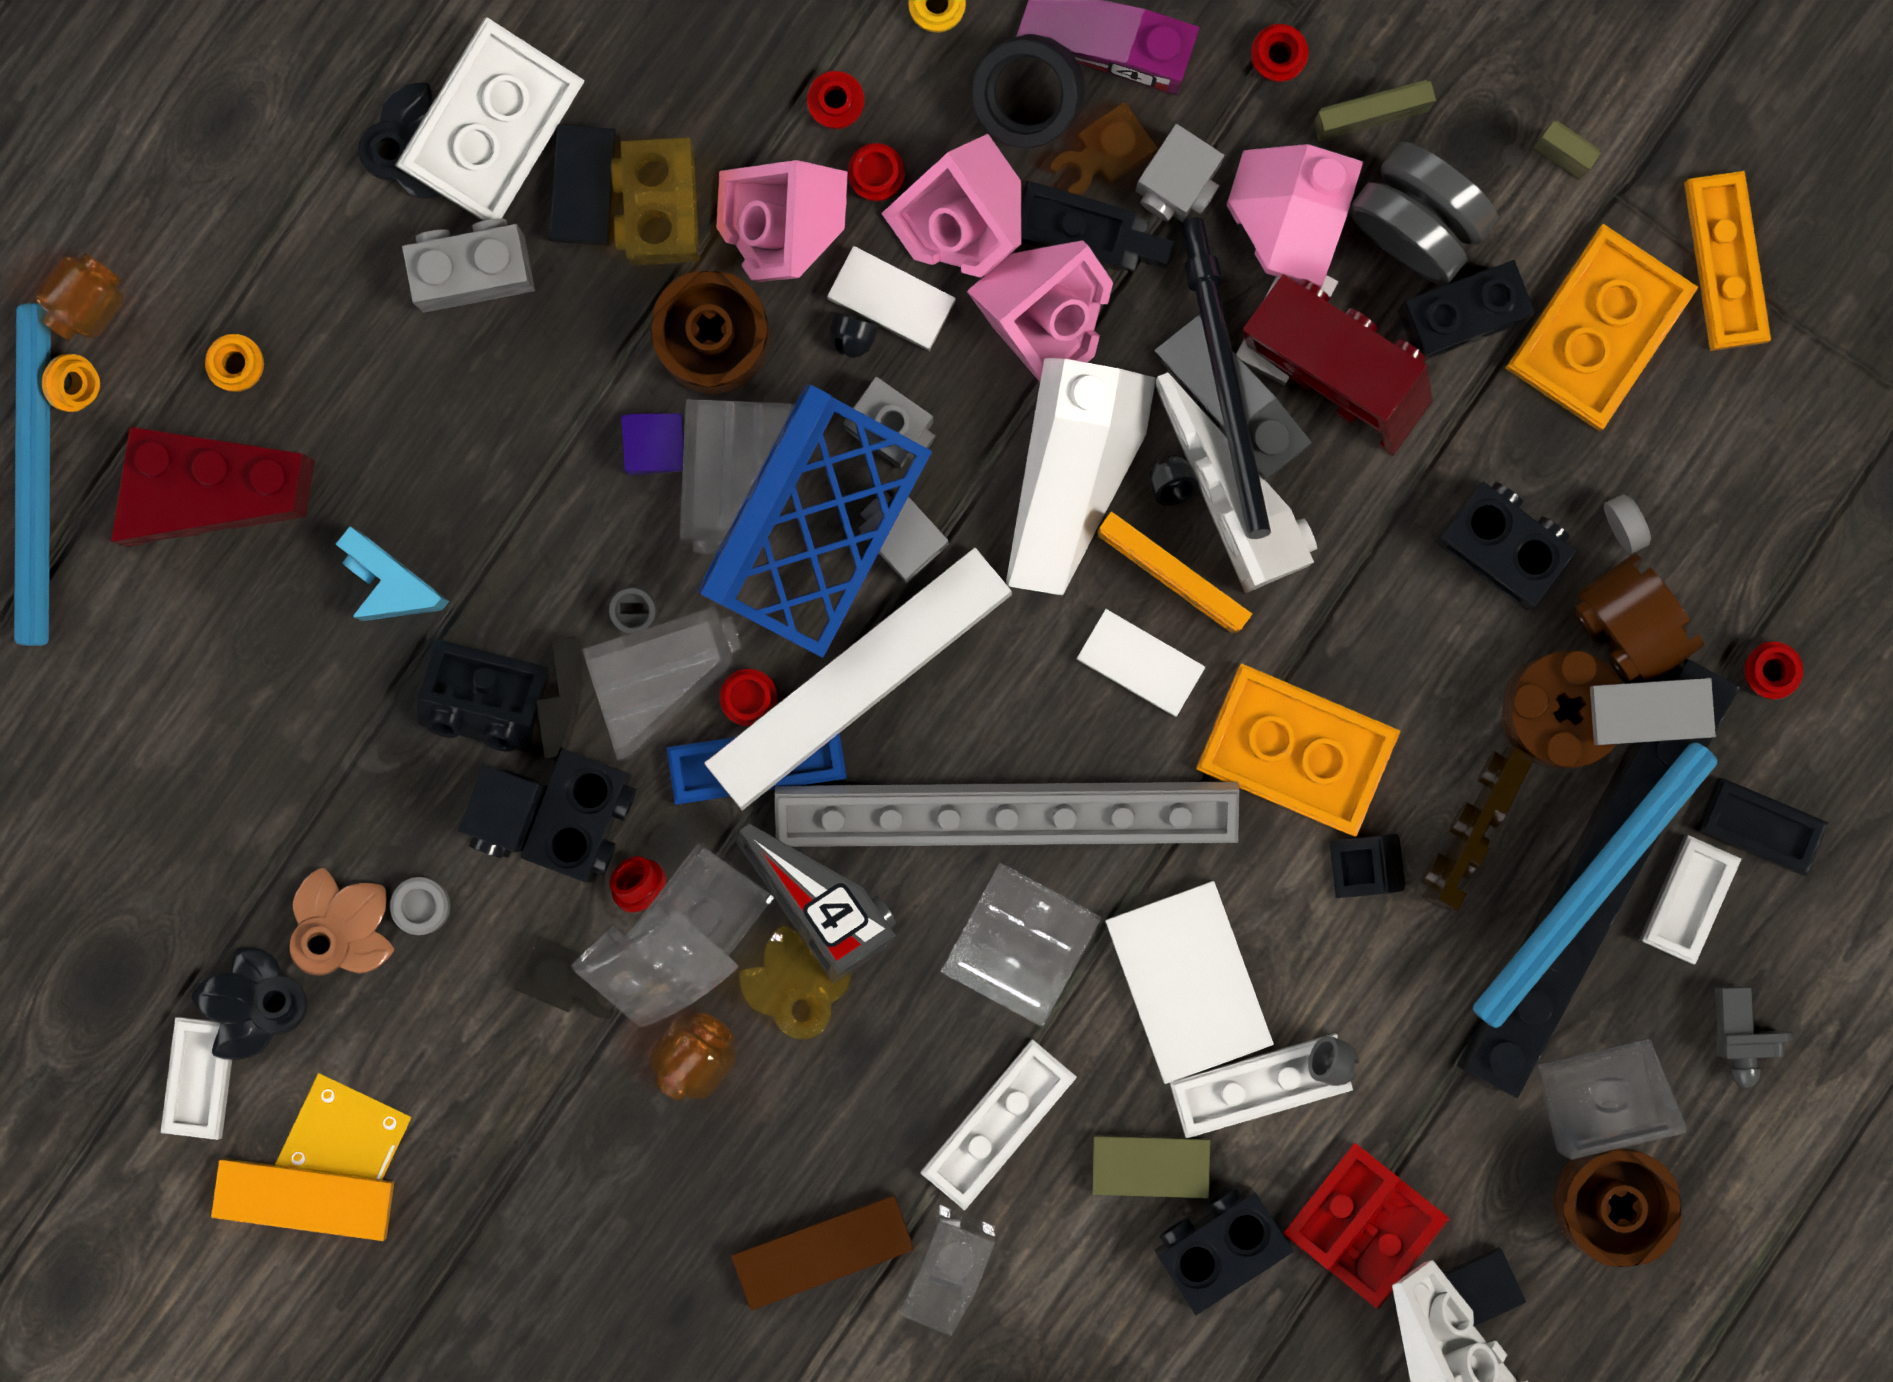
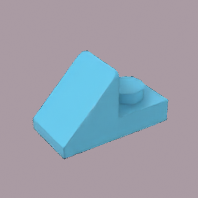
[336,526,449,621]

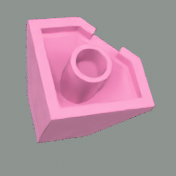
[882,134,1021,277]
[1227,144,1363,288]
[716,160,848,282]
[967,240,1113,382]

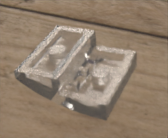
[941,862,1101,1027]
[571,897,739,1028]

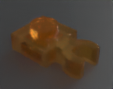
[1050,102,1158,196]

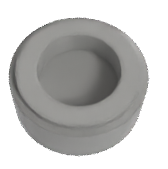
[1604,494,1651,554]
[390,877,451,935]

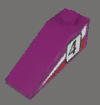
[1016,0,1200,96]

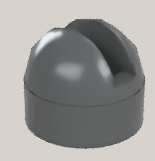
[609,586,657,634]
[1308,1036,1359,1086]

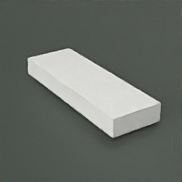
[1170,1033,1353,1138]
[921,1039,1077,1210]

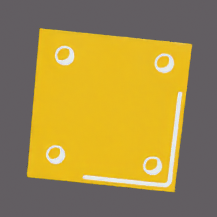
[275,1073,412,1180]

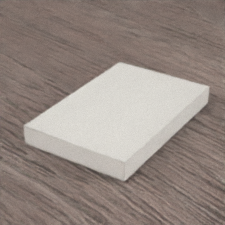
[395,17,585,221]
[1105,881,1274,1084]

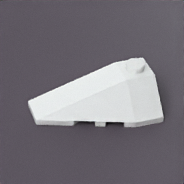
[1006,358,1156,595]
[1155,372,1317,594]
[1392,1260,1528,1382]

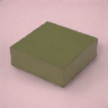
[1533,121,1601,180]

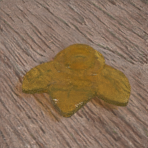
[739,925,851,1040]

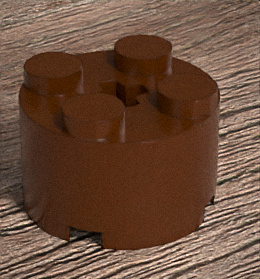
[651,271,771,395]
[1574,552,1704,684]
[1502,651,1622,769]
[1552,1143,1682,1267]

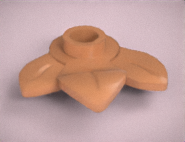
[289,868,394,976]

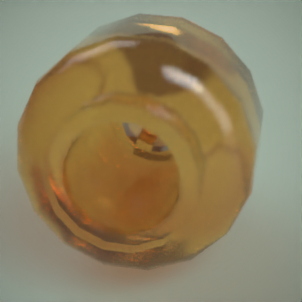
[36,252,124,341]
[650,1012,737,1101]

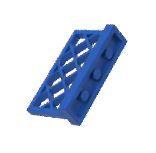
[696,384,932,658]

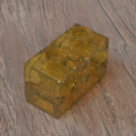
[611,138,700,265]

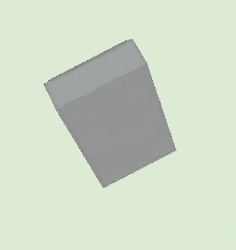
[1590,678,1716,745]

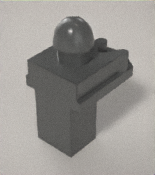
[1715,986,1793,1089]

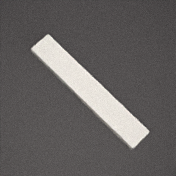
[705,548,1012,810]

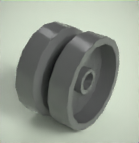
[1349,141,1500,286]

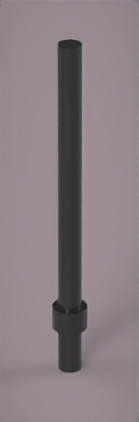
[1181,217,1271,539]

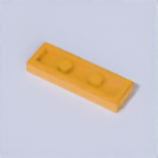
[1684,171,1771,351]
[1097,511,1252,634]
[211,1158,395,1241]

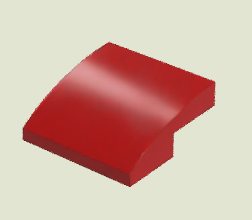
[1283,1143,1451,1310]

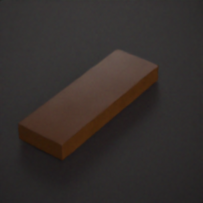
[731,1194,915,1311]

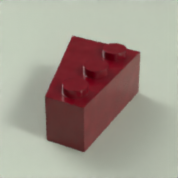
[1242,274,1433,456]
[111,427,315,547]

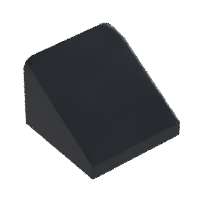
[1329,834,1405,898]

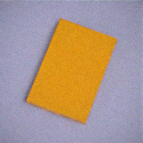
[1505,224,1698,432]
[1195,663,1400,837]

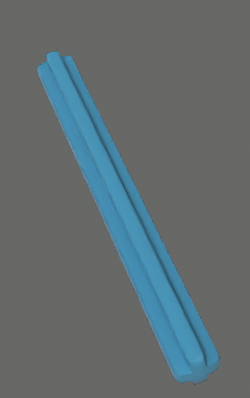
[14,303,51,646]
[1473,742,1718,1028]

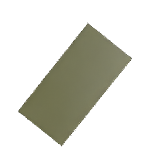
[1313,80,1436,142]
[1092,1135,1210,1198]

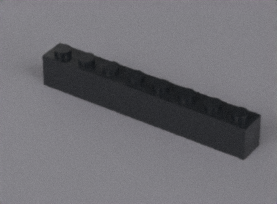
[1456,659,1740,1099]

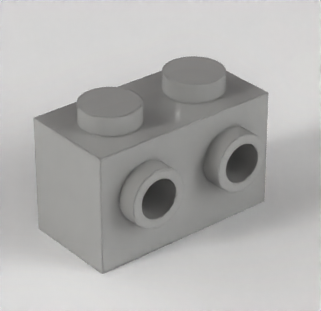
[402,219,535,313]

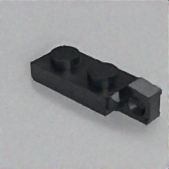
[1021,181,1174,272]

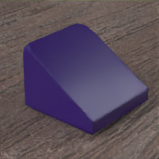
[621,413,686,476]

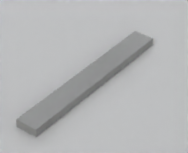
[775,782,1239,847]

